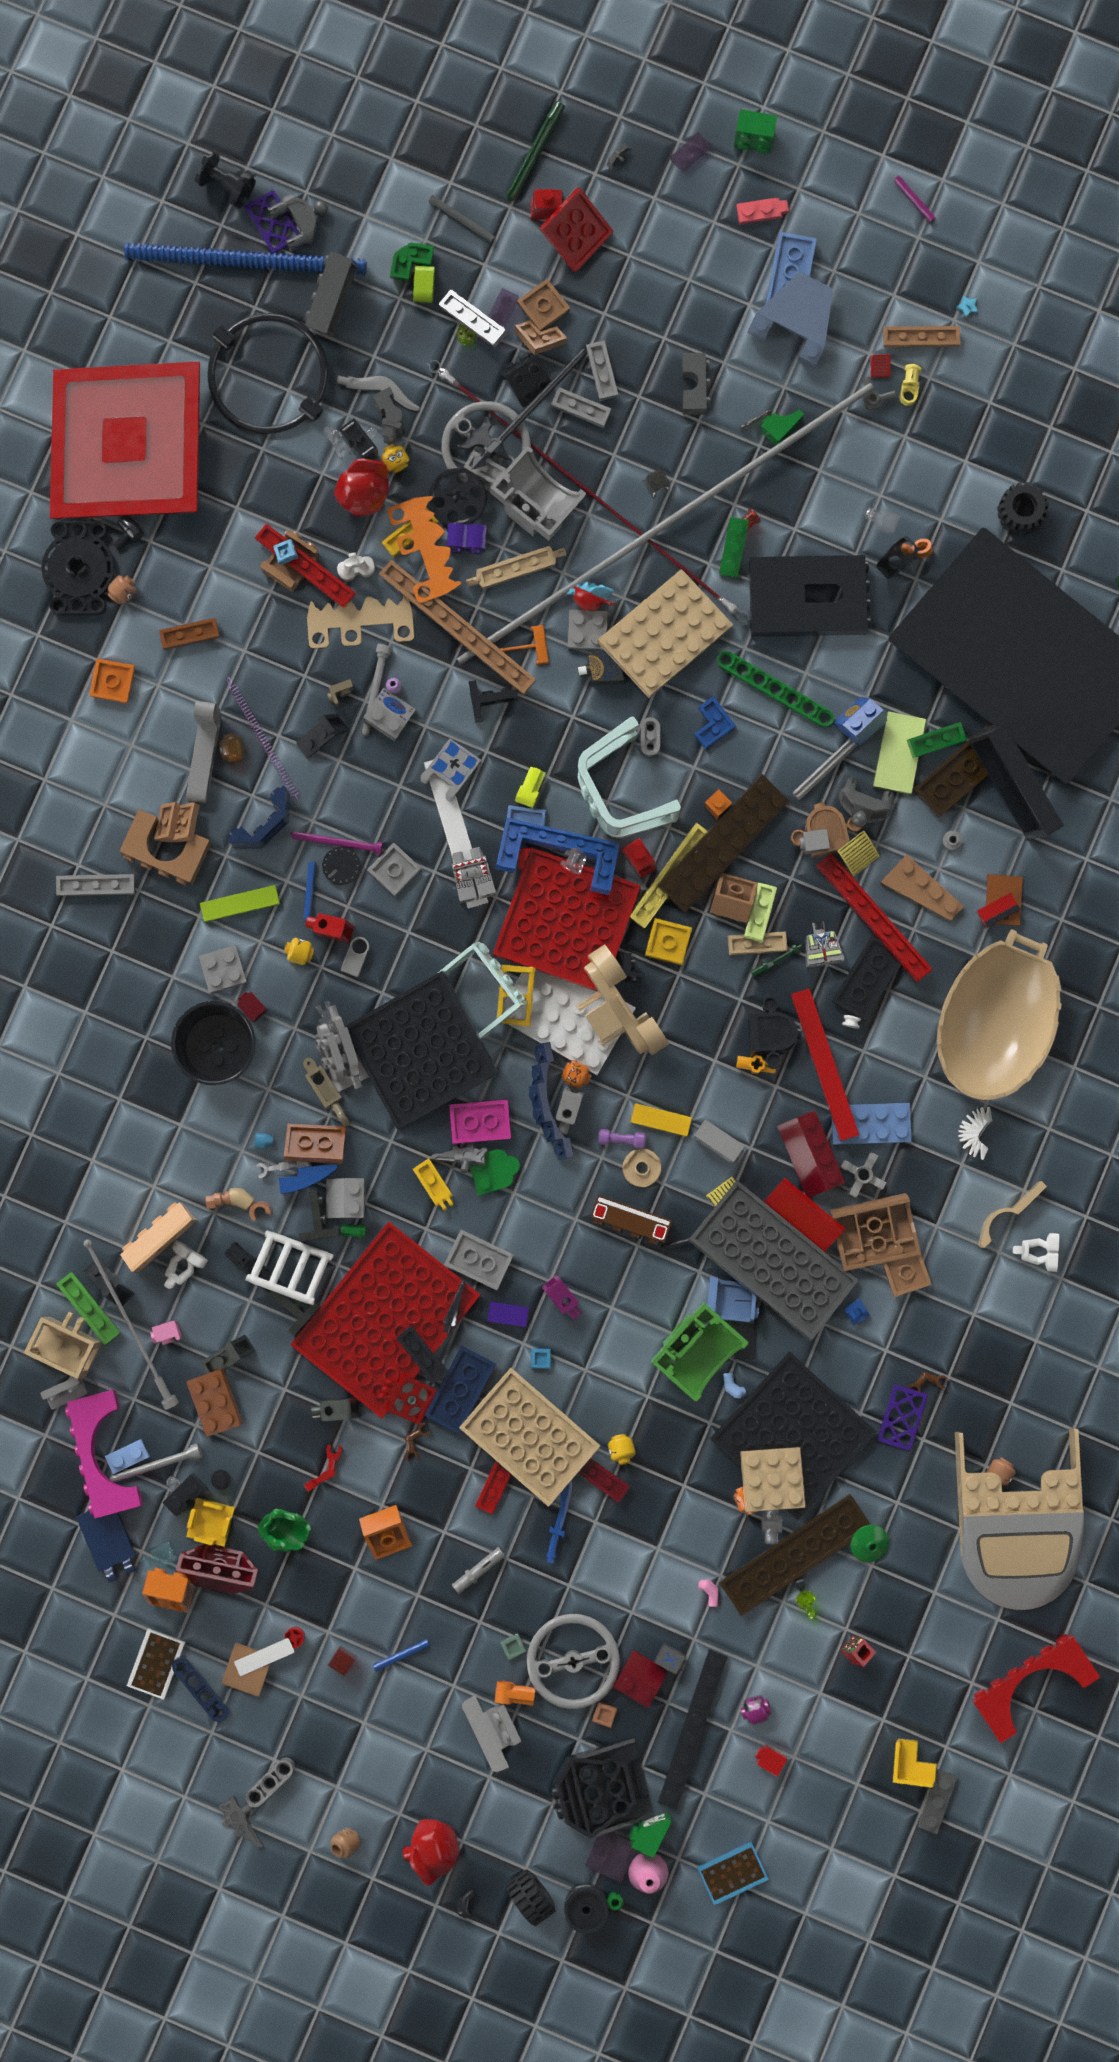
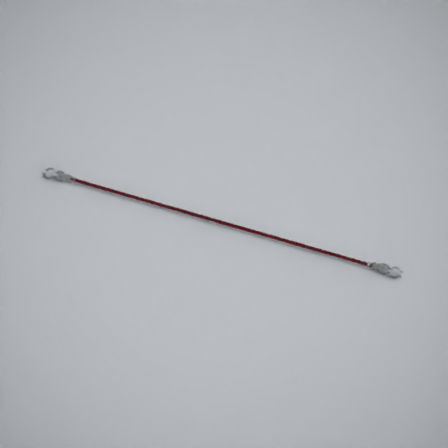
[427,360,751,625]

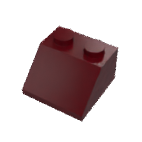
[613,1650,668,1708]

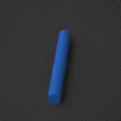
[303,862,316,920]
[373,1639,430,1672]

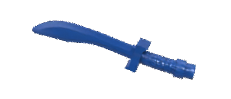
[547,1480,572,1563]

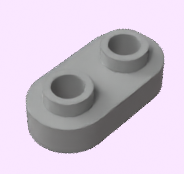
[641,717,660,757]

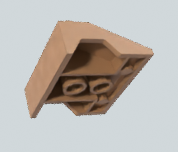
[829,1193,921,1271]

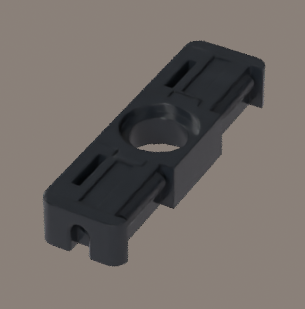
[225,1242,281,1292]

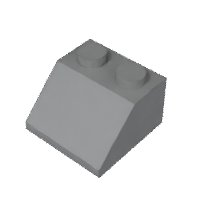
[326,1178,366,1218]

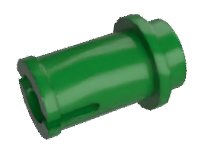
[341,1223,366,1239]
[607,1892,623,1911]

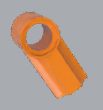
[494,1681,535,1706]

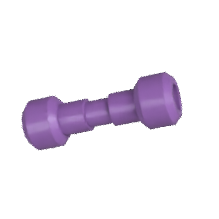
[598,1129,646,1148]

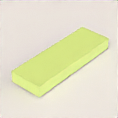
[744,882,777,943]

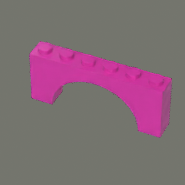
[65,1390,144,1518]

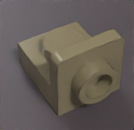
[327,679,354,708]

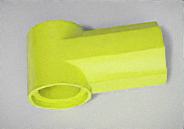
[515,767,546,808]

